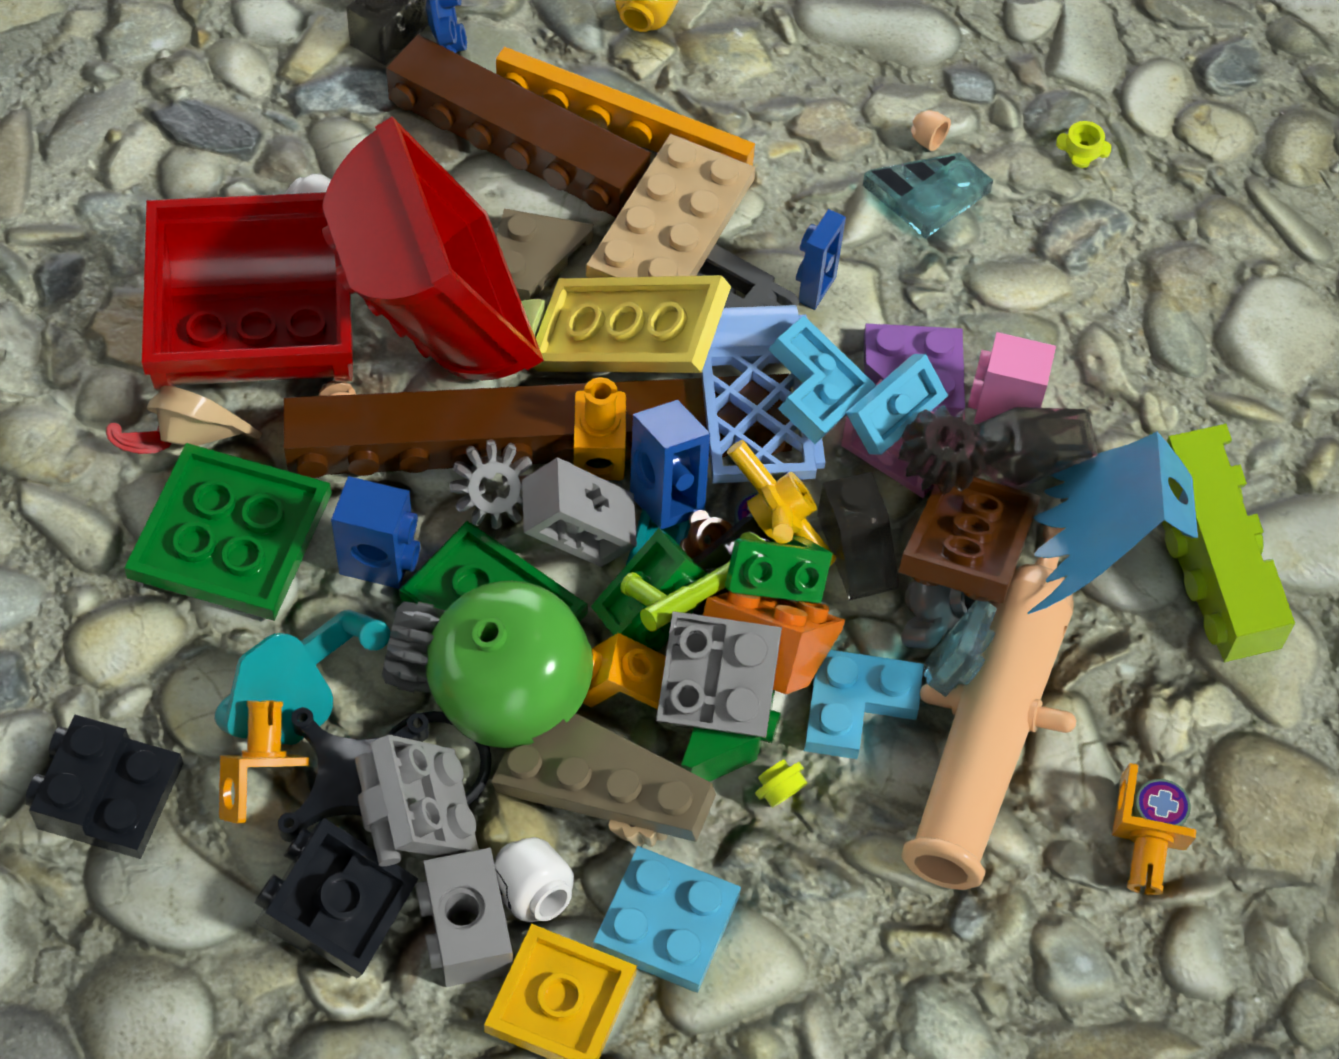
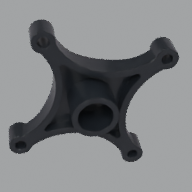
[278,707,430,842]

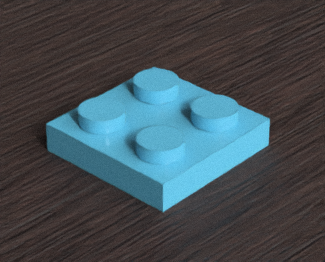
[593,846,741,993]

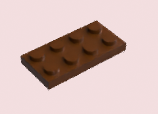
[898,468,1041,604]

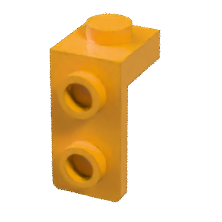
[583,633,666,709]

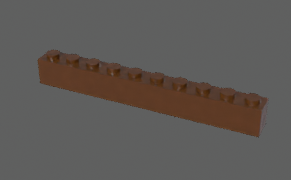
[284,374,792,478]

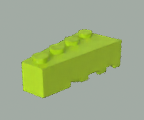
[1162,424,1295,663]

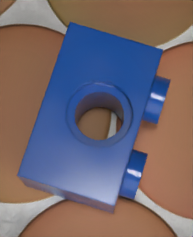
[630,400,710,530]
[331,476,420,589]

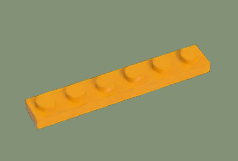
[496,46,755,166]

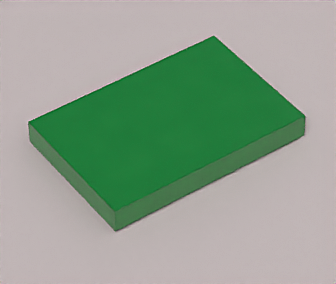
[399,521,588,622]

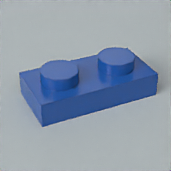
[796,209,846,310]

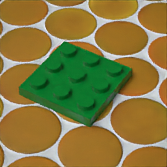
[124,443,332,621]

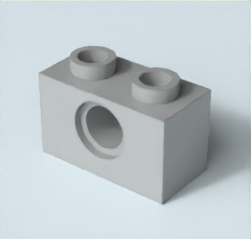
[416,848,513,987]

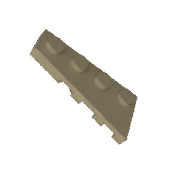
[491,713,716,842]

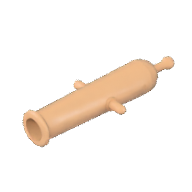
[901,525,1077,890]

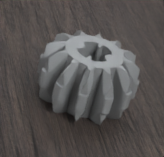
[450,440,532,529]

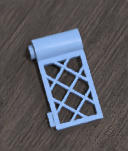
[701,305,825,484]

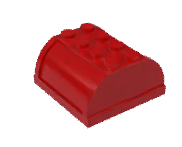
[322,117,544,381]
[142,192,353,391]

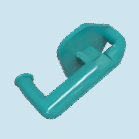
[214,609,391,745]

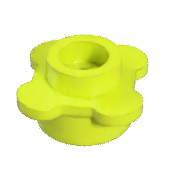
[1056,121,1111,168]

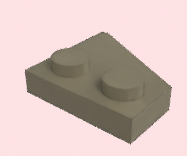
[496,208,594,301]

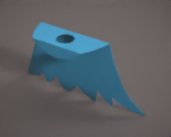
[1026,431,1198,614]

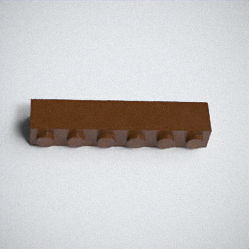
[386,34,651,218]

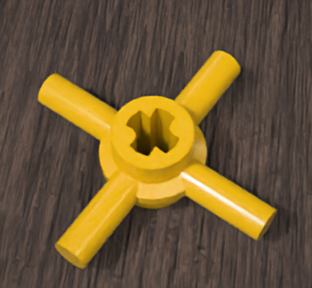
[727,440,836,566]

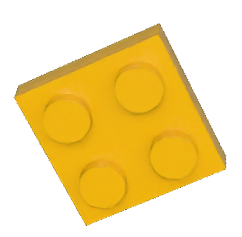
[484,923,637,1059]

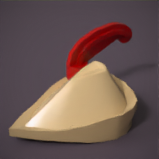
[106,386,262,454]

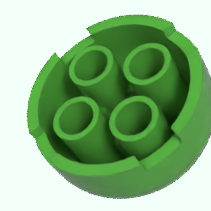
[425,581,593,748]

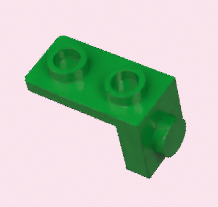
[725,536,833,604]

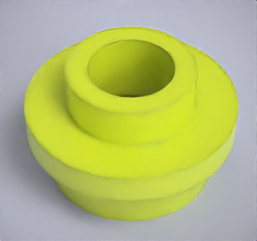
[755,759,808,808]

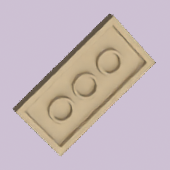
[586,134,756,278]

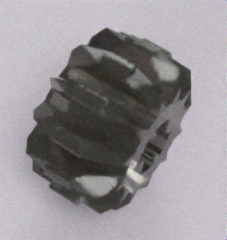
[898,404,989,496]

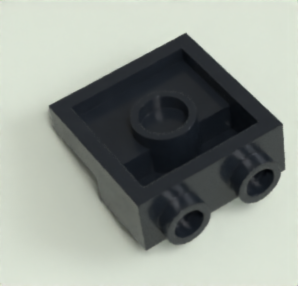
[25,714,184,859]
[254,818,419,979]

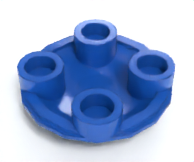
[426,0,467,53]

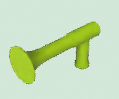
[620,532,765,631]

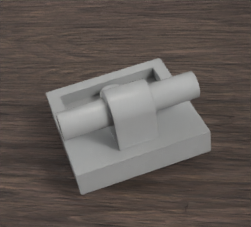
[656,611,782,738]
[355,734,479,866]

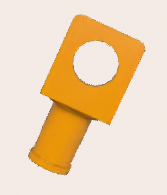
[574,377,626,481]
[219,700,309,824]
[1112,763,1197,895]

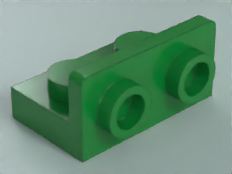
[590,528,709,652]

